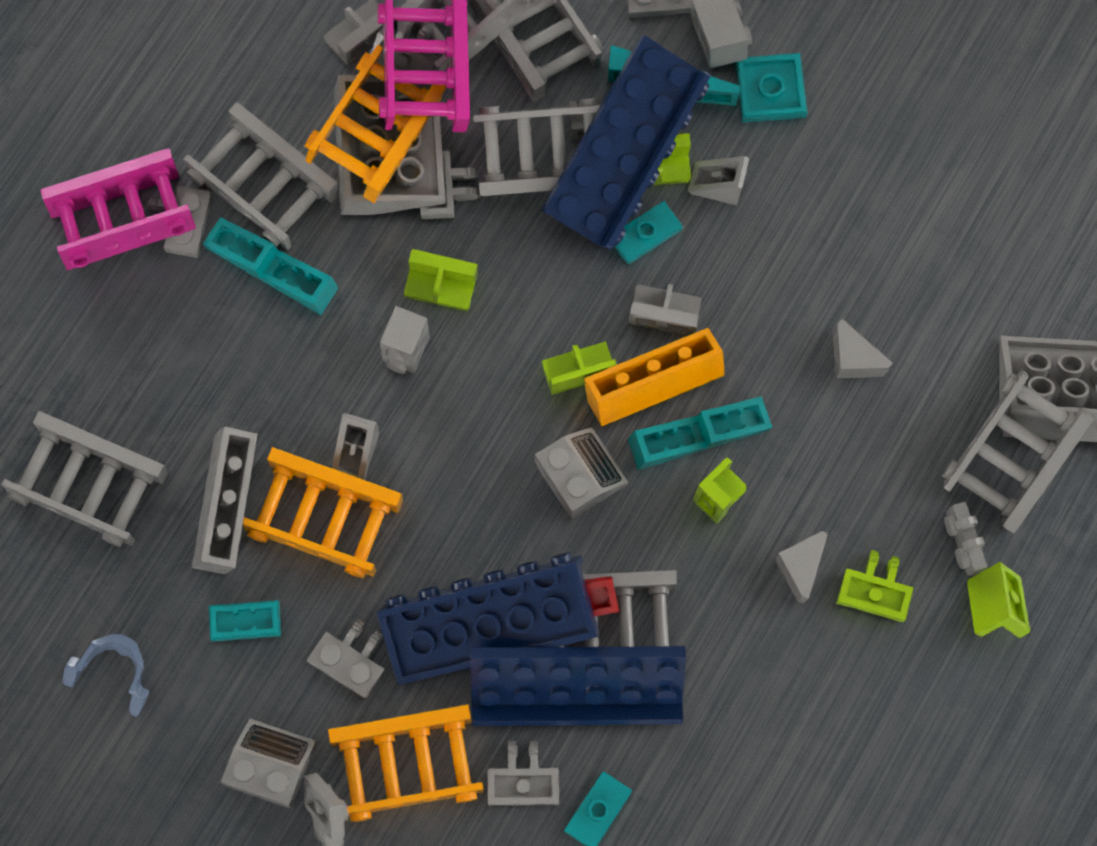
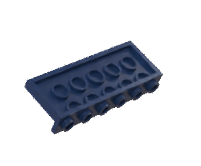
[541,35,711,250]
[376,552,600,685]
[470,646,686,726]

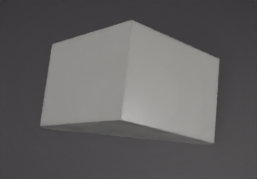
[688,156,749,206]
[833,319,893,378]
[332,413,380,480]
[774,531,828,604]

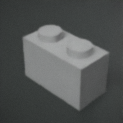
[691,0,752,68]
[380,306,430,374]

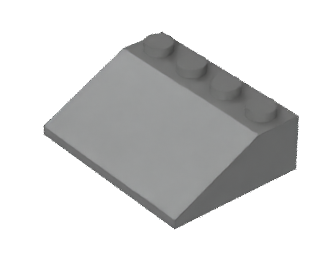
[334,75,446,215]
[999,336,1097,442]

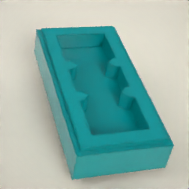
[614,201,683,265]
[209,600,282,642]
[564,771,633,846]

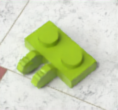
[836,550,914,623]

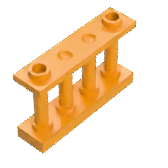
[304,44,446,204]
[242,447,403,578]
[328,704,484,822]

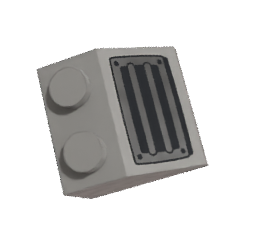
[534,427,629,520]
[221,719,317,809]

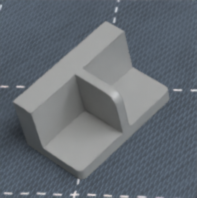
[324,0,398,66]
[628,284,701,336]

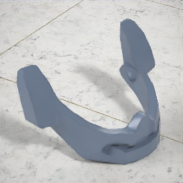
[63,634,149,717]

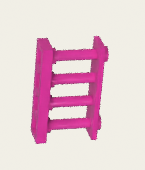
[377,0,470,132]
[40,148,196,271]

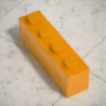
[584,328,725,427]

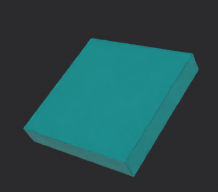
[735,53,808,123]

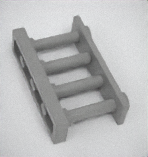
[400,0,541,71]
[467,0,603,102]
[472,98,601,196]
[184,102,339,252]
[942,369,1094,534]
[1,411,169,547]
[559,570,677,647]

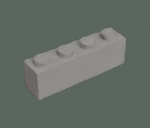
[192,426,258,575]

